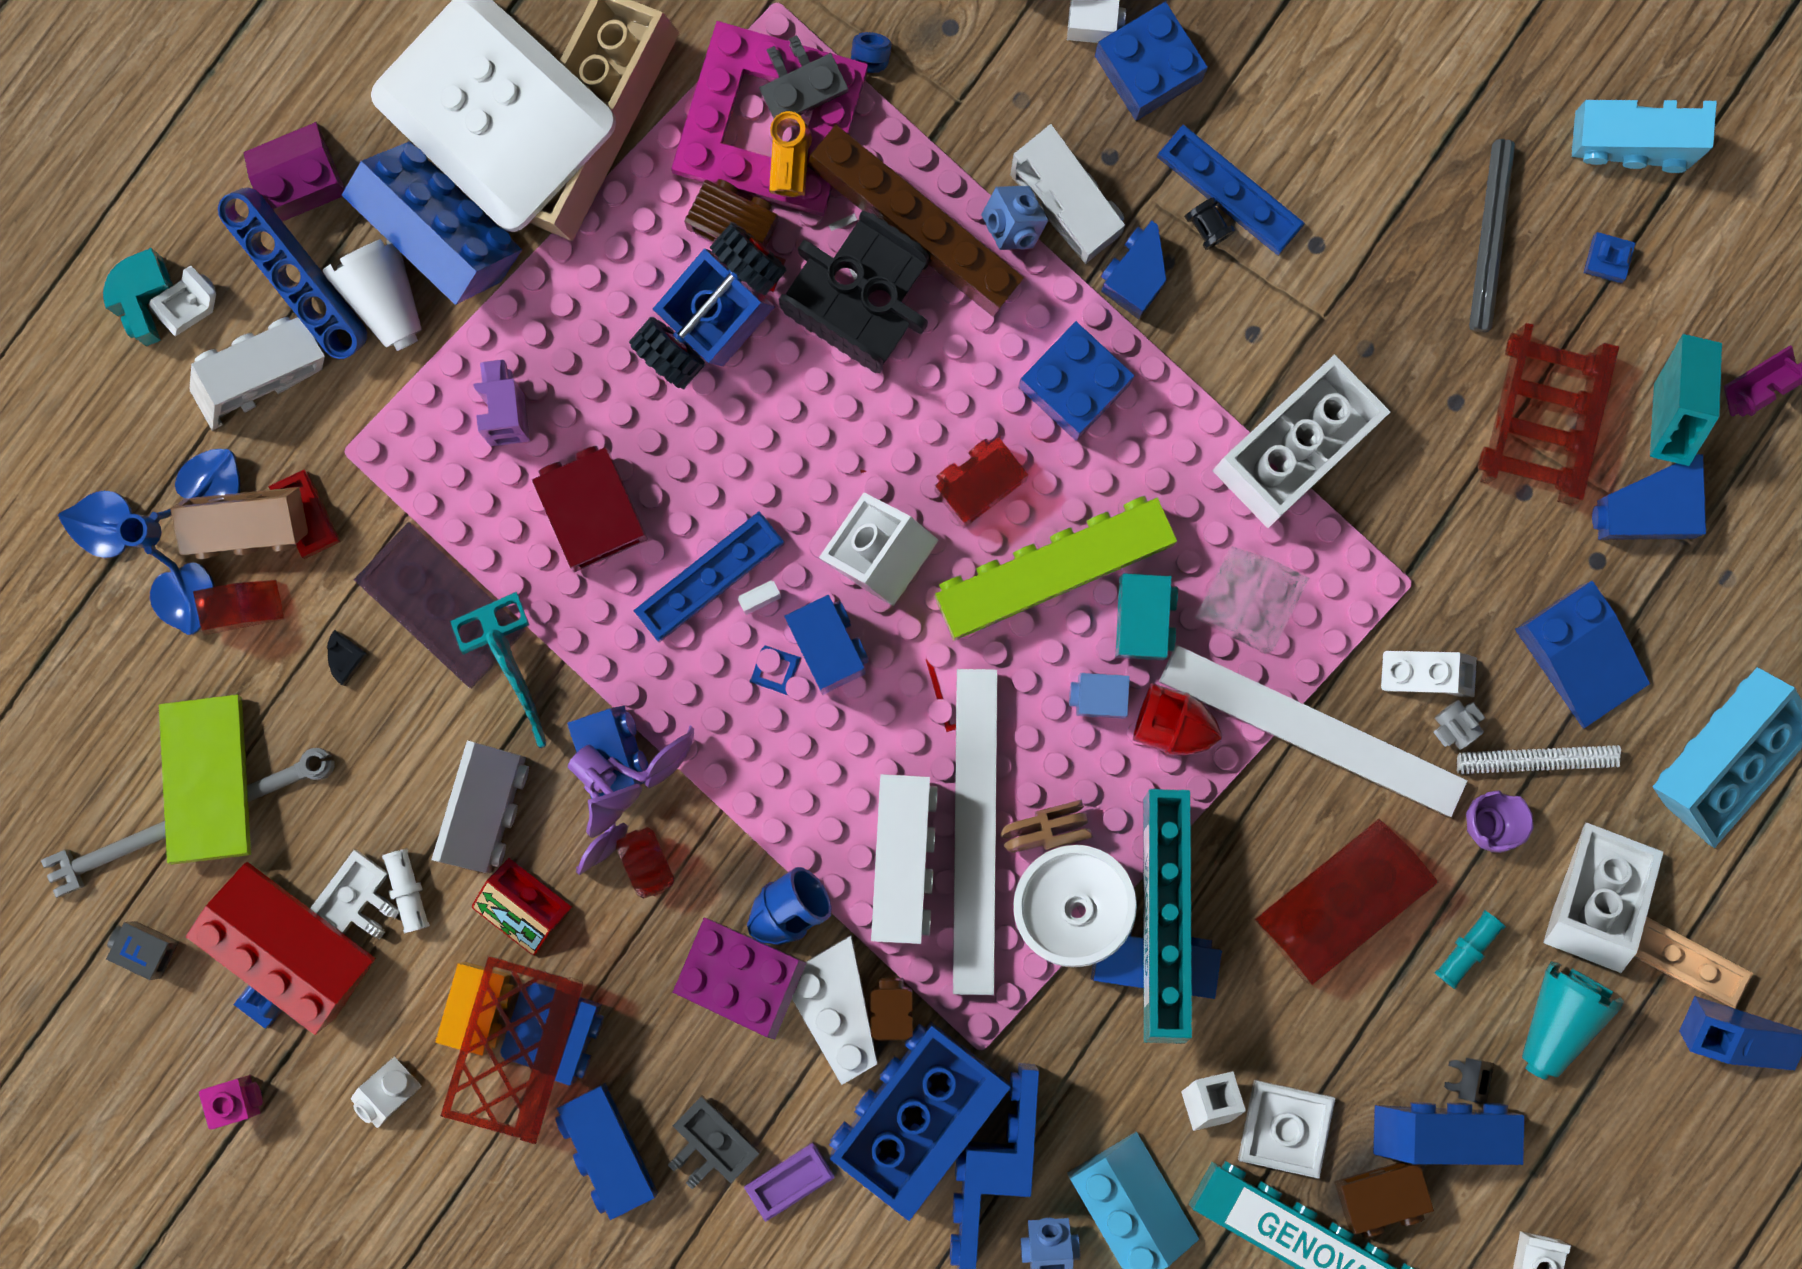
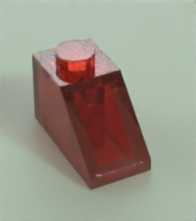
[193,580,285,636]

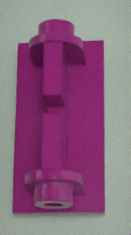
[1724,345,1802,417]

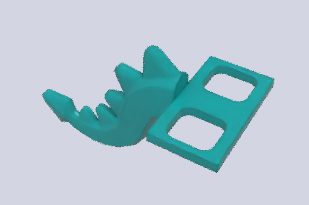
[450,592,547,748]

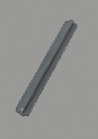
[1469,139,1515,332]

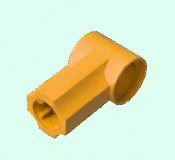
[769,111,812,197]

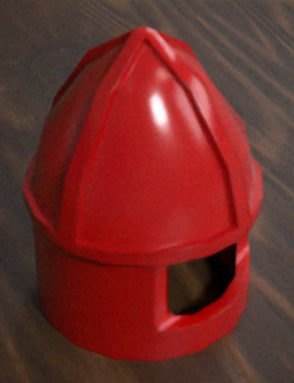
[1133,683,1222,755]

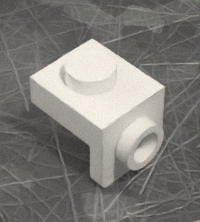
[149,266,216,337]
[351,1056,421,1128]

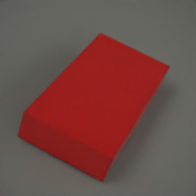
[268,469,341,559]

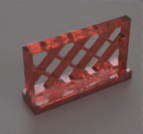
[440,955,583,1144]

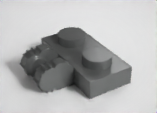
[759,35,849,119]
[668,1095,760,1189]

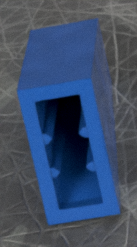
[1592,454,1706,540]

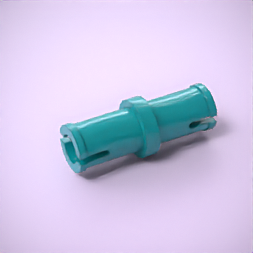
[1434,910,1506,989]

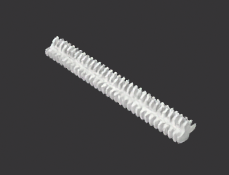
[1457,745,1621,774]

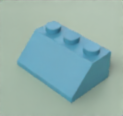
[1067,1132,1199,1269]

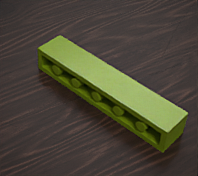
[934,496,1177,641]

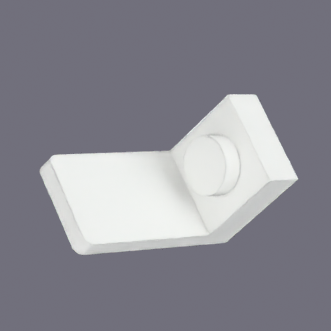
[1381,651,1477,697]

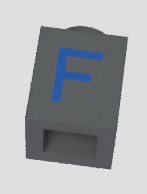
[106,921,179,980]

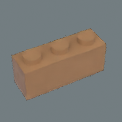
[170,487,308,559]

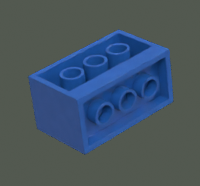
[829,1021,1011,1221]

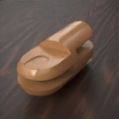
[1001,799,1093,853]

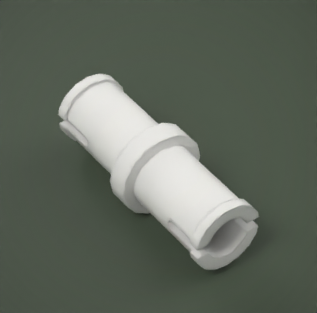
[382,848,430,934]

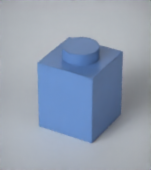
[1069,673,1130,719]

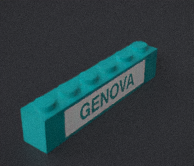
[1143,789,1192,1044]
[1188,1160,1415,1269]

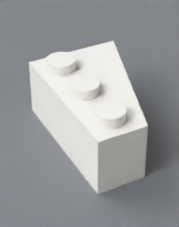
[190,317,325,431]
[792,935,878,1085]

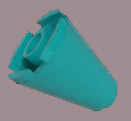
[1522,961,1624,1080]

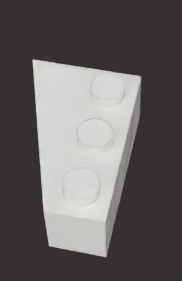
[1010,124,1125,264]

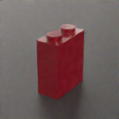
[532,446,648,572]

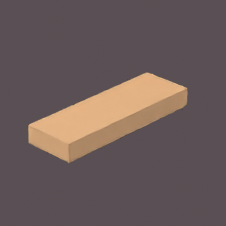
[1634,917,1753,1009]

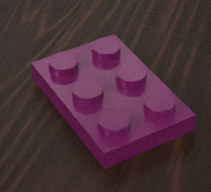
[672,917,807,1040]

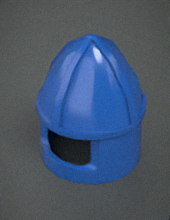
[747,867,832,945]

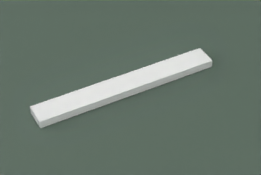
[1159,645,1467,817]
[953,669,997,995]

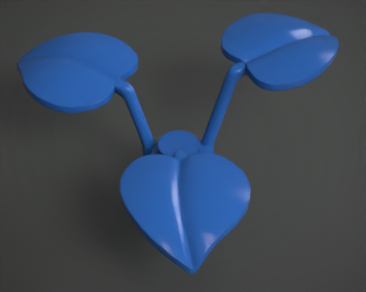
[58,449,240,635]

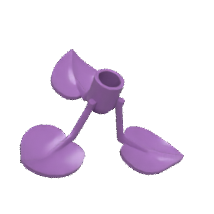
[568,725,694,875]

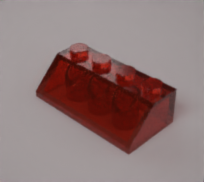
[1254,819,1439,985]

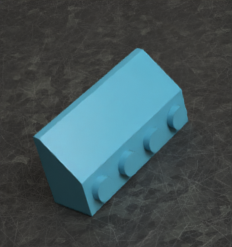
[1652,667,1802,848]

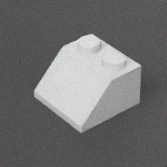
[819,492,939,606]

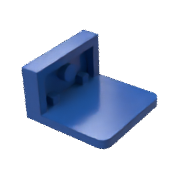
[500,981,604,1086]

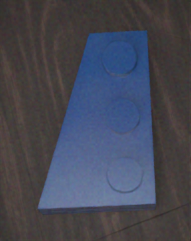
[1373,1102,1524,1165]

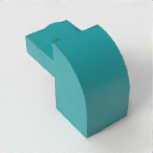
[103,248,173,346]

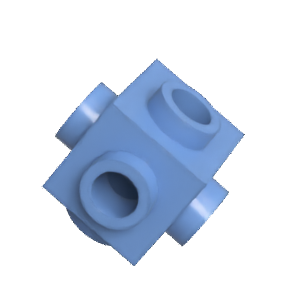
[981,186,1048,250]
[1020,1218,1080,1269]

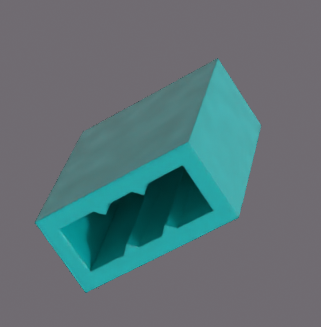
[1650,334,1722,466]

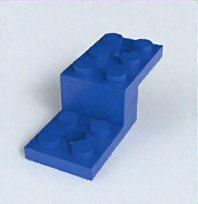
[950,1063,1039,1269]

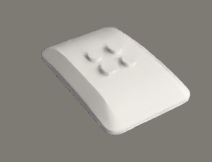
[371,0,616,232]

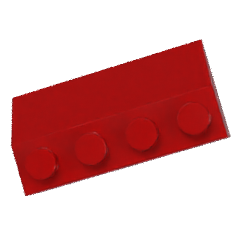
[186,861,376,1035]

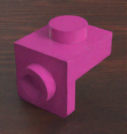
[199,1075,263,1130]

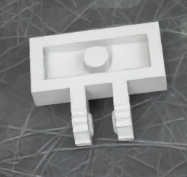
[310,850,399,940]

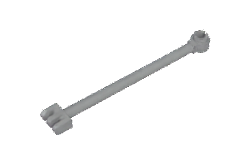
[41,748,335,898]

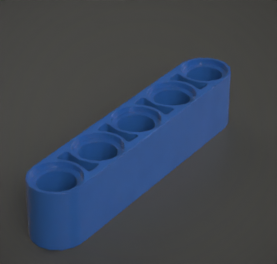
[218,188,367,359]

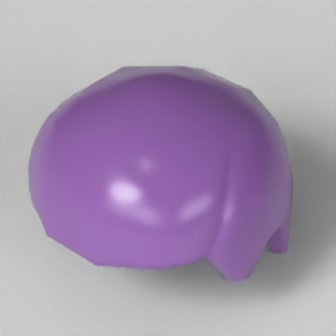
[1466,791,1533,853]

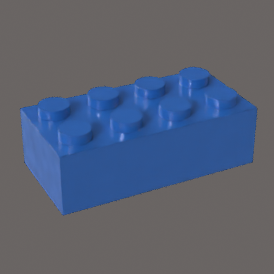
[342,141,522,305]

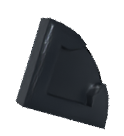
[327,630,369,686]

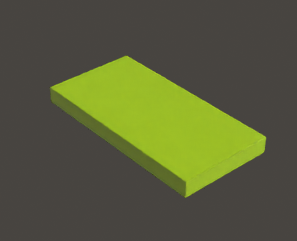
[159,694,251,865]

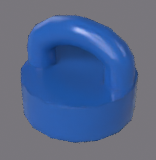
[851,32,892,73]

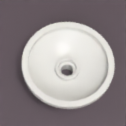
[1013,845,1137,967]

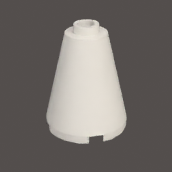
[323,239,422,351]

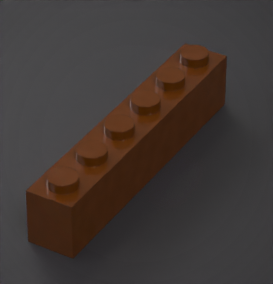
[807,124,1024,317]

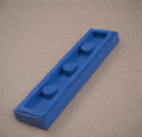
[1157,124,1305,256]
[633,511,785,643]

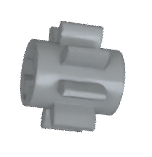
[1433,700,1485,750]

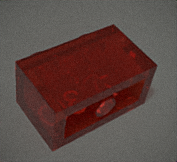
[934,437,1028,529]

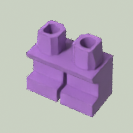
[473,360,530,446]

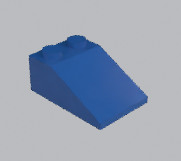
[1515,580,1650,728]

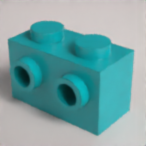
[1115,574,1178,661]

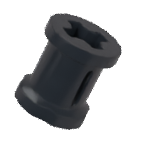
[1184,197,1235,250]

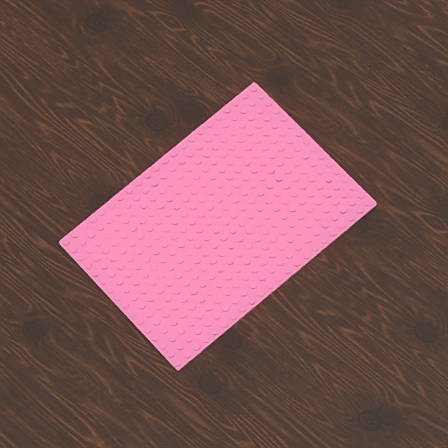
[344,3,1411,1050]

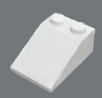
[1543,822,1663,973]

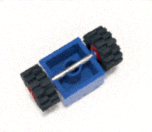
[629,222,787,389]

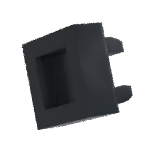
[1444,1058,1494,1103]

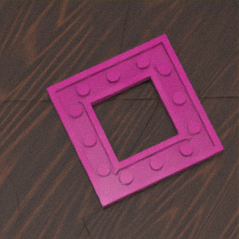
[671,21,868,217]

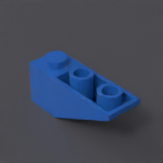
[1679,996,1802,1071]

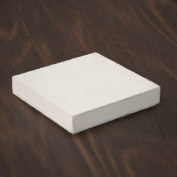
[1238,1080,1335,1178]

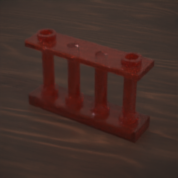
[1478,323,1619,506]

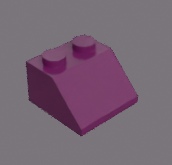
[243,122,345,222]

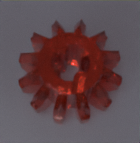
[616,827,674,899]

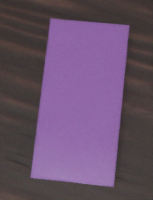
[744,1142,835,1222]

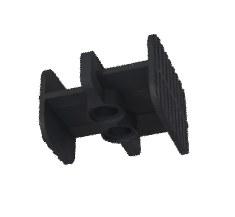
[779,211,929,373]

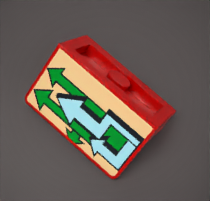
[472,858,572,955]

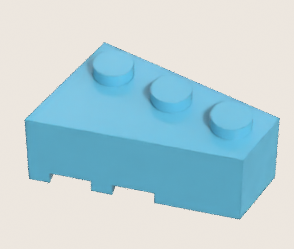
[1571,100,1717,173]

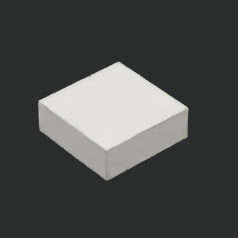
[738,580,782,615]

